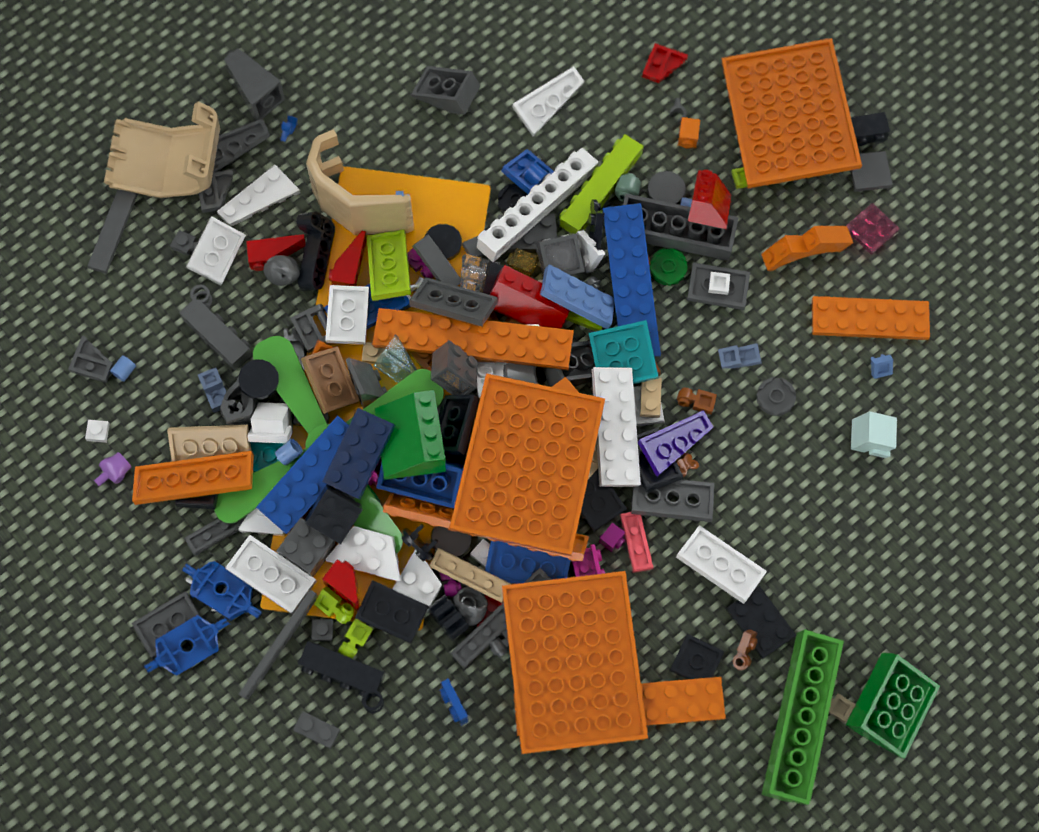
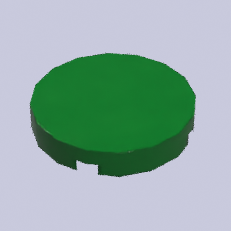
[649,248,688,286]

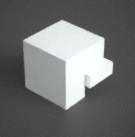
[248,402,293,443]

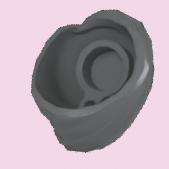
[264,255,300,286]
[454,587,487,626]

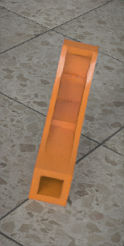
[761,226,853,271]

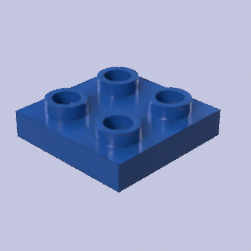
[501,149,554,194]

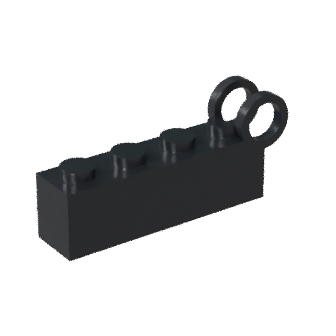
[851,112,891,147]
[298,641,386,714]

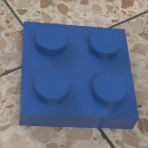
[440,679,468,726]

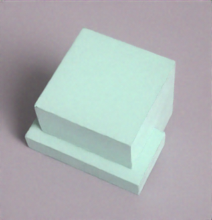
[851,411,897,458]

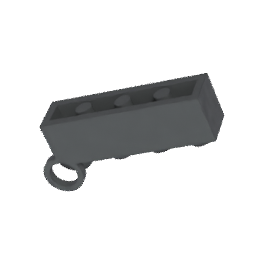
[179,285,252,370]

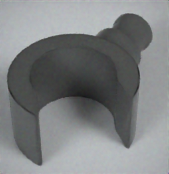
[669,98,686,125]

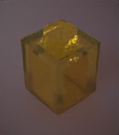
[507,248,538,277]

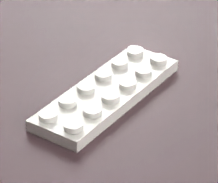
[592,367,641,487]

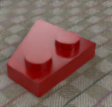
[642,43,688,83]

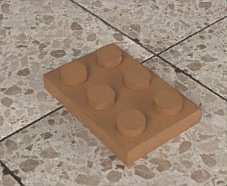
[301,346,360,414]

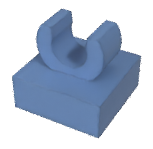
[871,354,893,379]

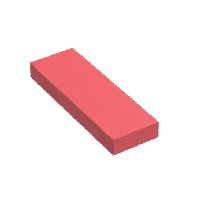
[620,512,654,573]

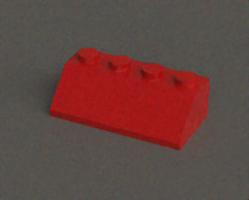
[688,170,731,229]
[489,265,570,329]

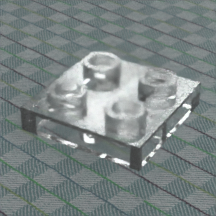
[460,254,500,292]

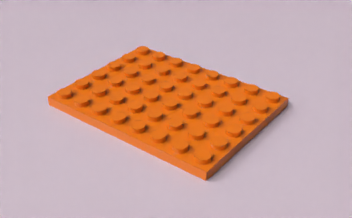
[722,38,862,188]
[449,373,605,556]
[502,571,648,754]

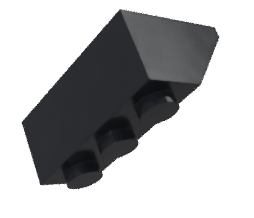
[438,395,480,460]

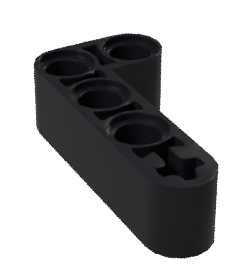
[296,211,335,292]

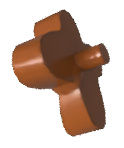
[676,453,699,477]

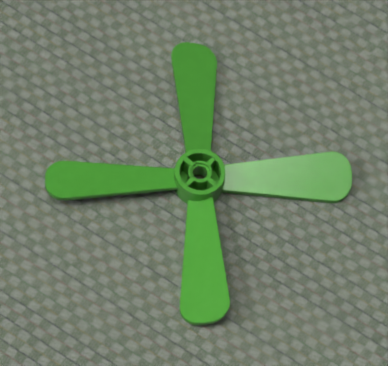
[214,336,444,554]

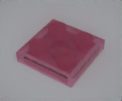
[846,203,900,255]

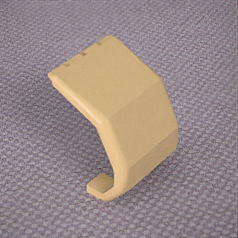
[104,102,220,198]
[306,129,414,235]

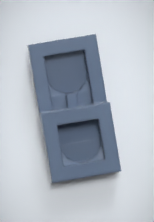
[718,343,762,369]
[198,367,226,413]

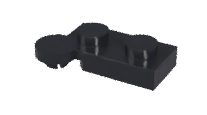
[587,199,604,250]

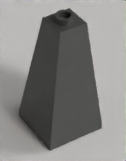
[224,48,285,121]

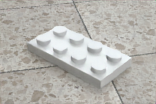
[676,525,767,604]
[225,535,317,615]

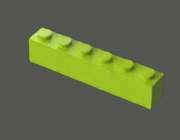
[559,134,643,234]

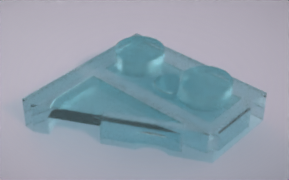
[373,334,417,383]

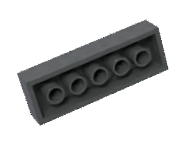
[623,194,739,261]

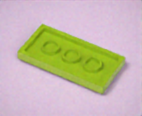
[367,229,411,301]

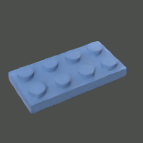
[540,264,615,329]

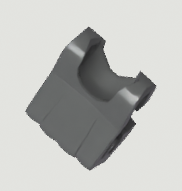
[220,376,259,429]

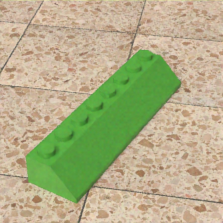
[762,629,844,805]

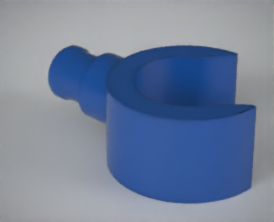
[280,115,297,142]

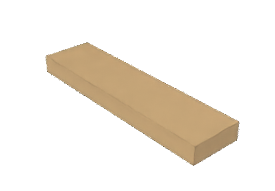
[429,548,511,603]

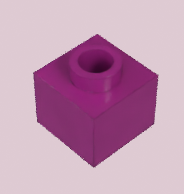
[599,523,625,553]

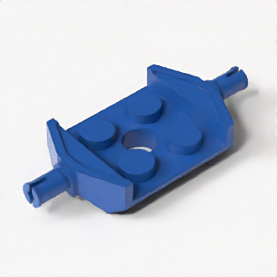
[182,561,262,621]
[144,614,230,676]

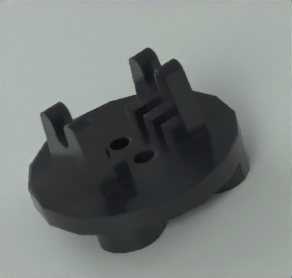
[401,524,438,562]

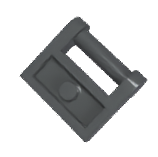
[290,304,327,353]

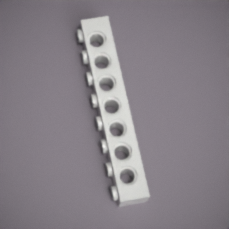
[476,148,598,262]

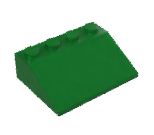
[374,390,446,480]
[846,652,940,759]

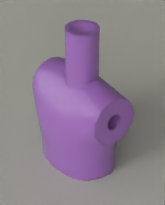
[94,452,132,486]

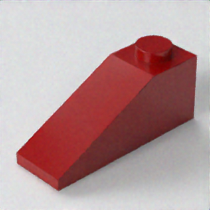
[328,231,367,286]
[246,234,306,271]

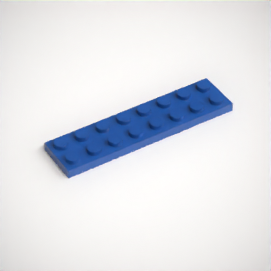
[603,203,661,357]

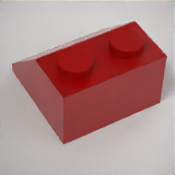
[322,559,360,611]

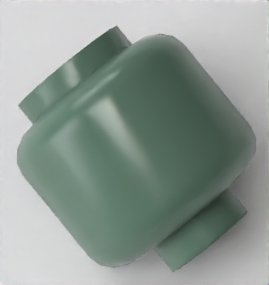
[615,173,641,202]

